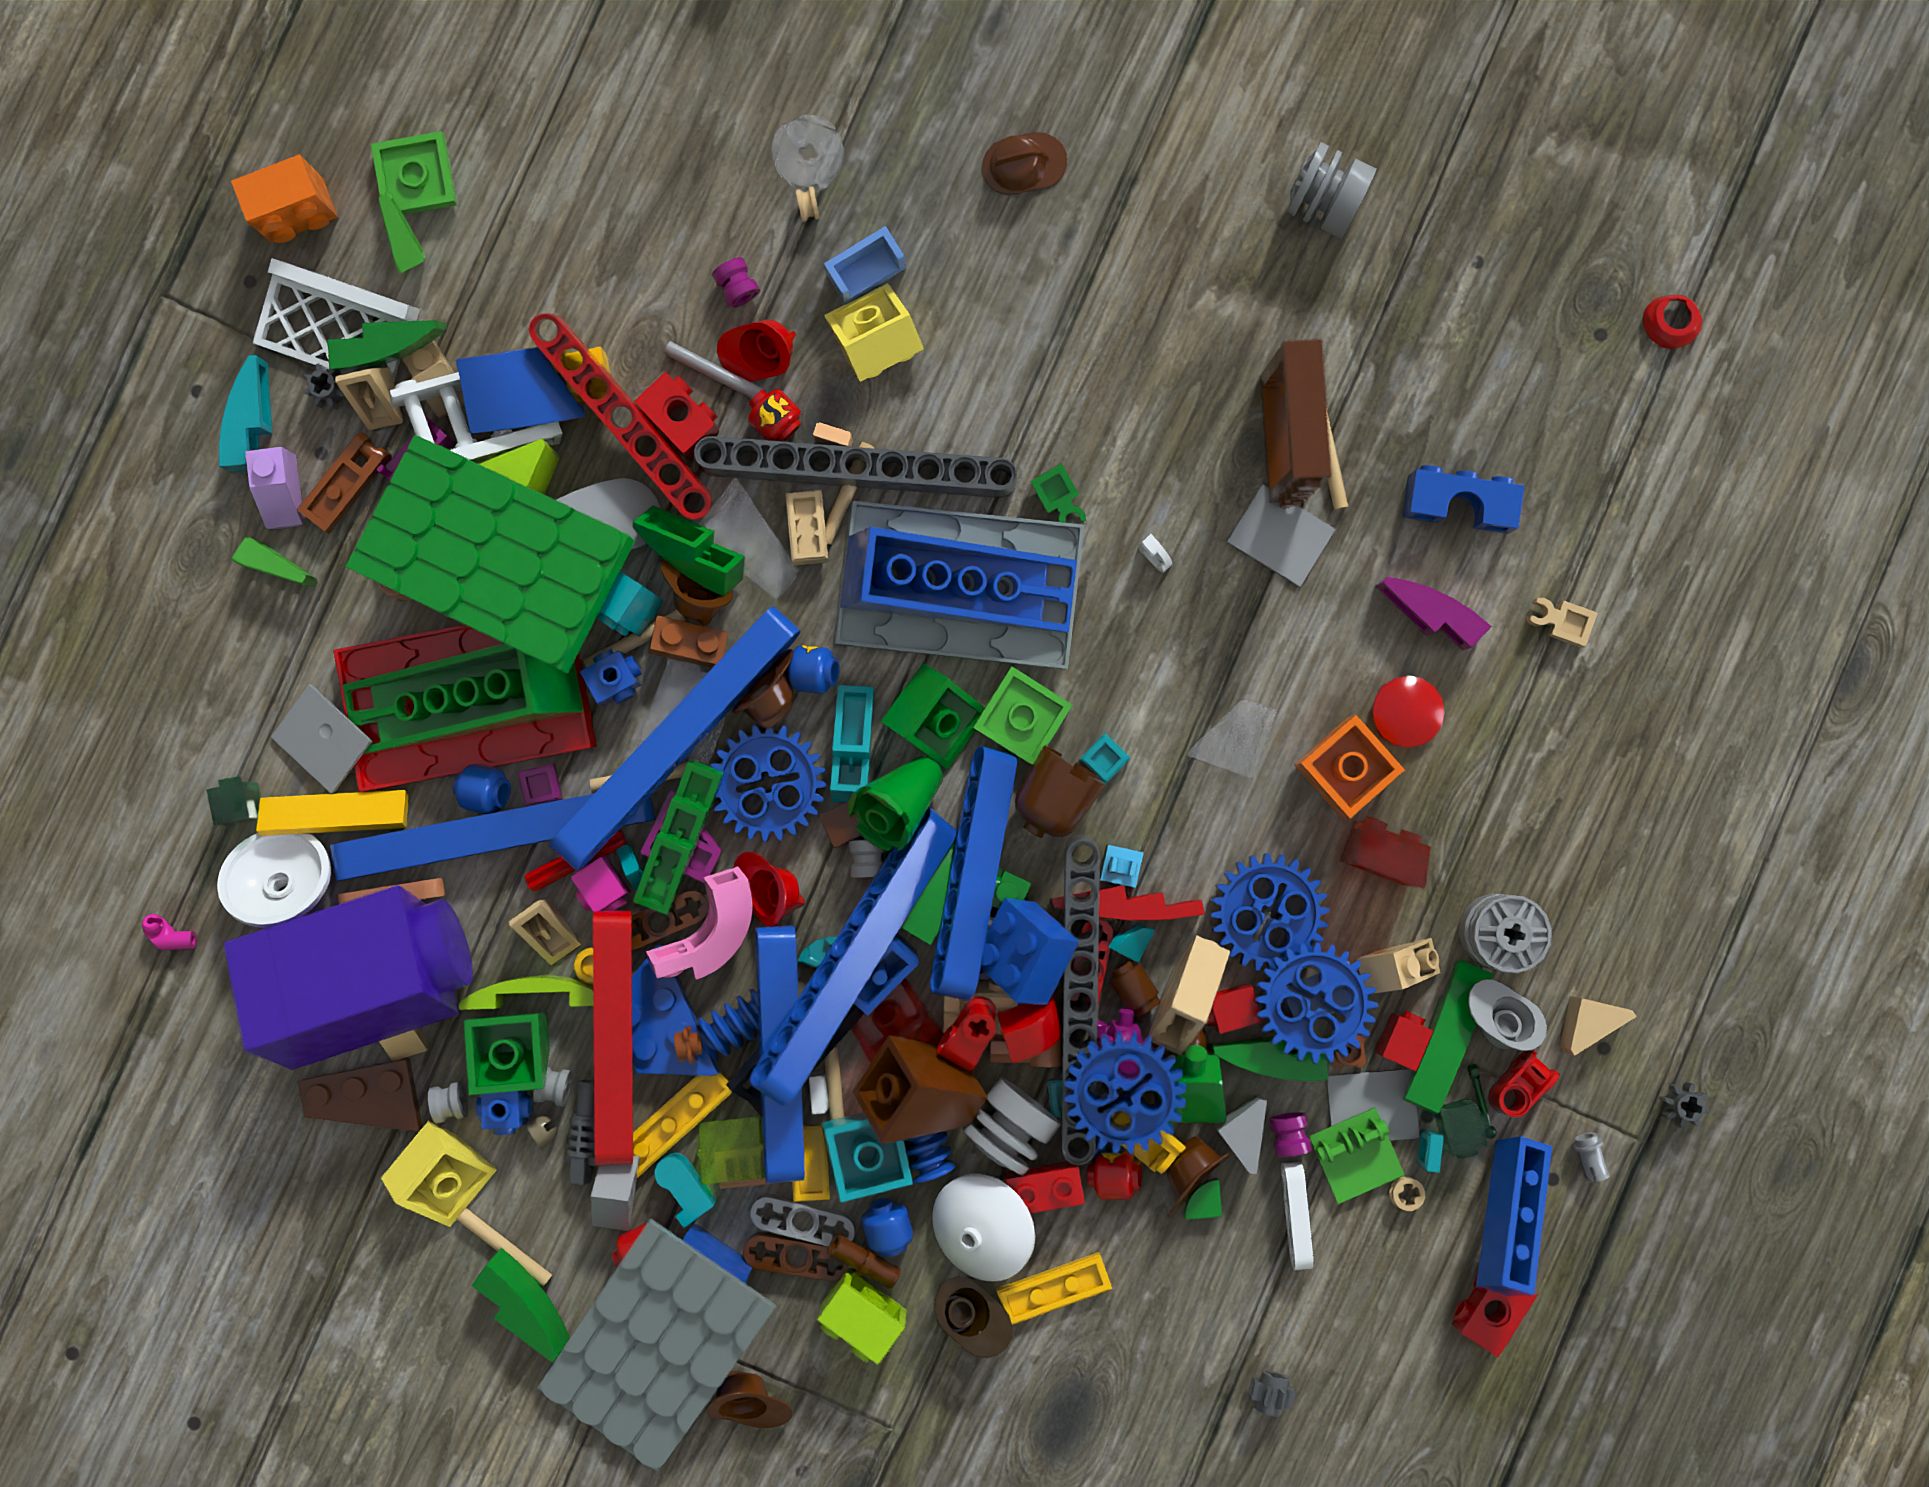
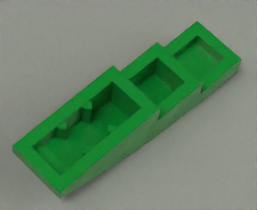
[633,759,725,915]
[1403,959,1493,1115]

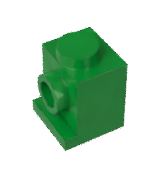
[992,868,1032,909]

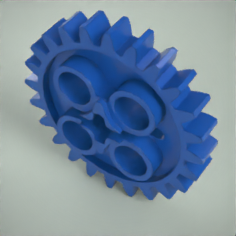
[710,725,827,842]
[1209,853,1330,971]
[1255,942,1378,1064]
[1064,1031,1186,1154]

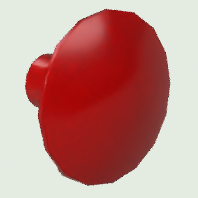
[1372,676,1445,748]

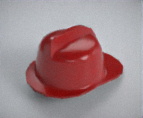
[717,319,796,382]
[733,852,805,927]

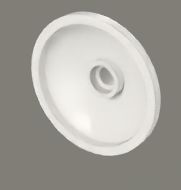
[217,833,331,928]
[932,1174,1035,1281]

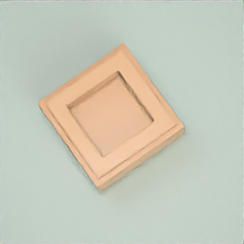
[813,422,853,447]

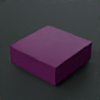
[517,764,563,807]

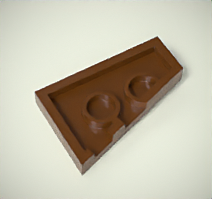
[298,1058,423,1132]

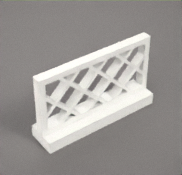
[253,258,420,382]

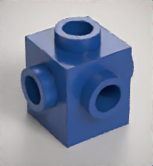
[580,649,642,706]
[476,1090,532,1135]

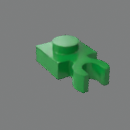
[1030,463,1086,523]

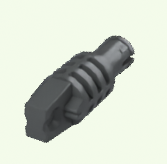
[566,1080,595,1185]

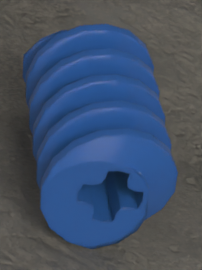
[698,988,759,1062]
[903,1131,955,1183]

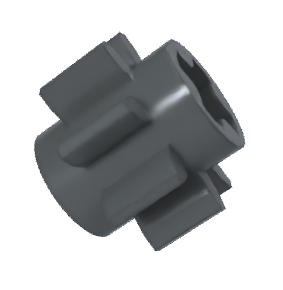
[303,363,347,410]
[1659,1082,1710,1129]
[1248,1370,1296,1417]

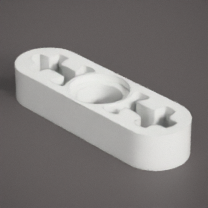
[1281,1161,1313,1270]

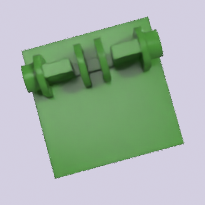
[1309,1107,1405,1204]

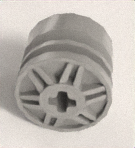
[1286,142,1377,239]
[1458,893,1552,973]
[962,1077,1061,1175]

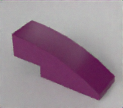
[1375,577,1492,651]

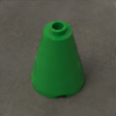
[848,756,943,851]

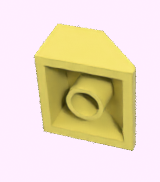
[824,283,924,382]
[381,1121,497,1227]

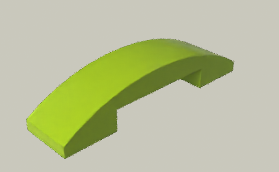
[459,975,593,1010]

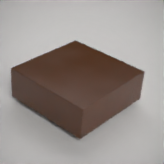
[819,802,861,848]

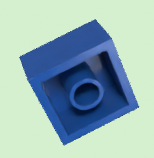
[980,898,1079,1005]

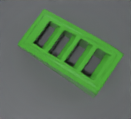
[378,191,426,274]
[231,537,318,587]

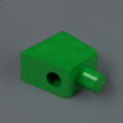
[1154,1045,1227,1123]

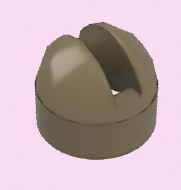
[525,1116,557,1149]

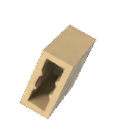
[1148,936,1230,1056]

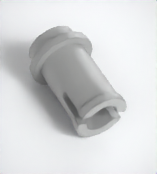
[1573,1132,1610,1183]

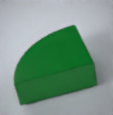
[1184,1178,1222,1220]

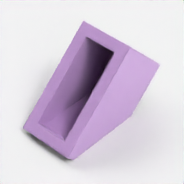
[245,447,305,530]

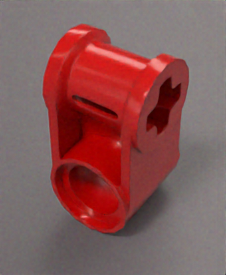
[936,996,997,1071]
[1488,1049,1560,1117]

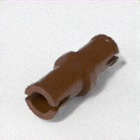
[827,1234,901,1289]

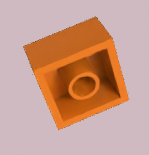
[231,154,338,243]
[1294,715,1405,819]

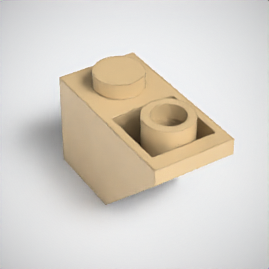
[1357,938,1440,993]

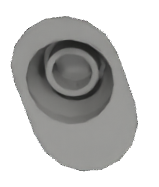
[1468,980,1547,1051]

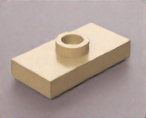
[785,490,829,566]

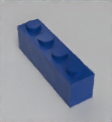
[1476,1136,1552,1296]

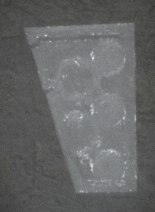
[699,477,800,601]

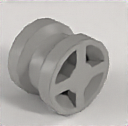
[533,1067,572,1107]
[428,1081,468,1124]

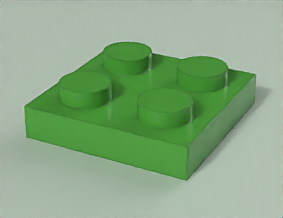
[371,131,458,215]
[972,666,1073,765]

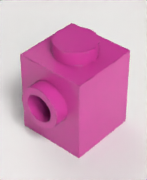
[571,856,631,911]

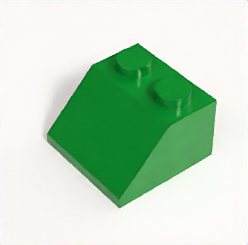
[881,663,985,770]
[464,1011,550,1095]

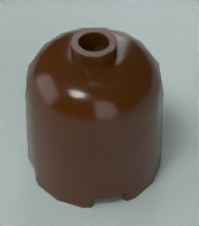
[1015,745,1106,838]

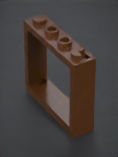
[1260,339,1332,509]

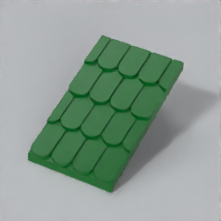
[345,434,635,674]

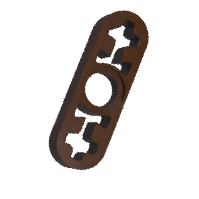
[631,890,709,951]
[743,1232,849,1281]

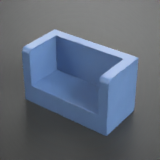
[824,226,906,305]

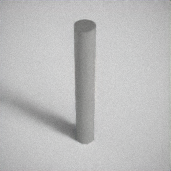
[664,341,766,399]

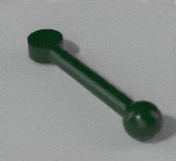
[1468,1064,1497,1139]

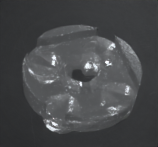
[772,115,844,190]

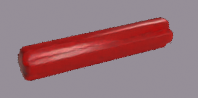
[524,829,627,891]

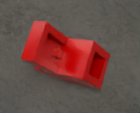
[997,995,1062,1063]

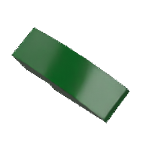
[327,320,446,372]
[633,506,745,597]
[901,832,958,945]
[1209,1037,1328,1081]
[471,1247,570,1363]

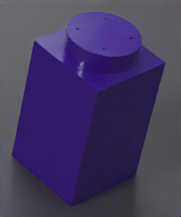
[224,885,473,1070]

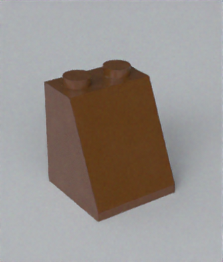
[852,1035,988,1144]

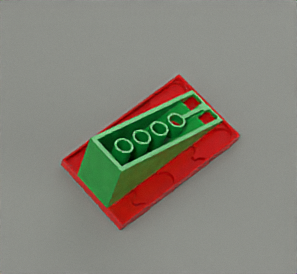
[333,625,597,792]

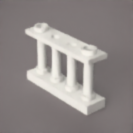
[390,372,562,464]

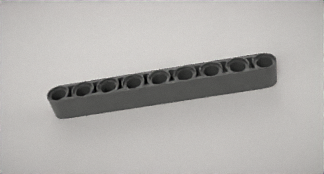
[694,436,1017,498]
[1061,834,1100,1165]

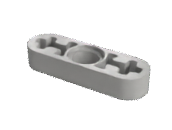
[750,1194,855,1247]

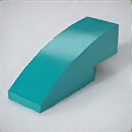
[219,355,273,473]
[830,685,874,802]

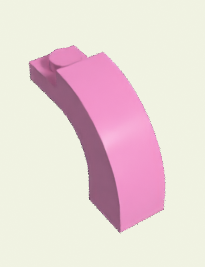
[646,867,752,980]

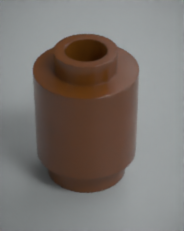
[1110,960,1161,1017]

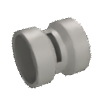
[849,840,885,878]

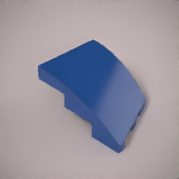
[456,347,587,434]

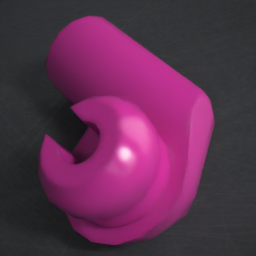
[142,914,197,950]

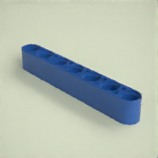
[930,746,1017,1001]
[755,926,805,1184]

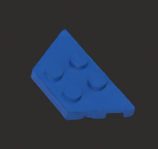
[632,944,720,1076]

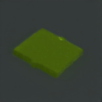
[697,1117,764,1184]

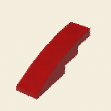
[1050,885,1205,920]

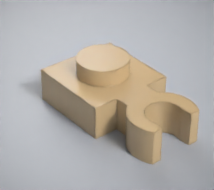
[1526,598,1598,648]

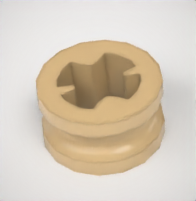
[796,186,820,222]
[1389,1176,1425,1211]

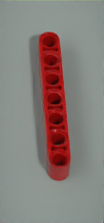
[529,313,712,520]
[593,911,633,1166]

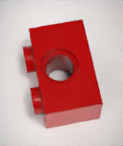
[634,371,719,460]
[1004,1161,1085,1213]
[1452,1274,1538,1358]

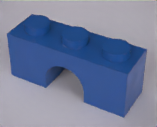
[1402,465,1525,534]

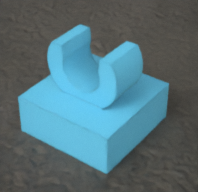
[1099,844,1143,888]

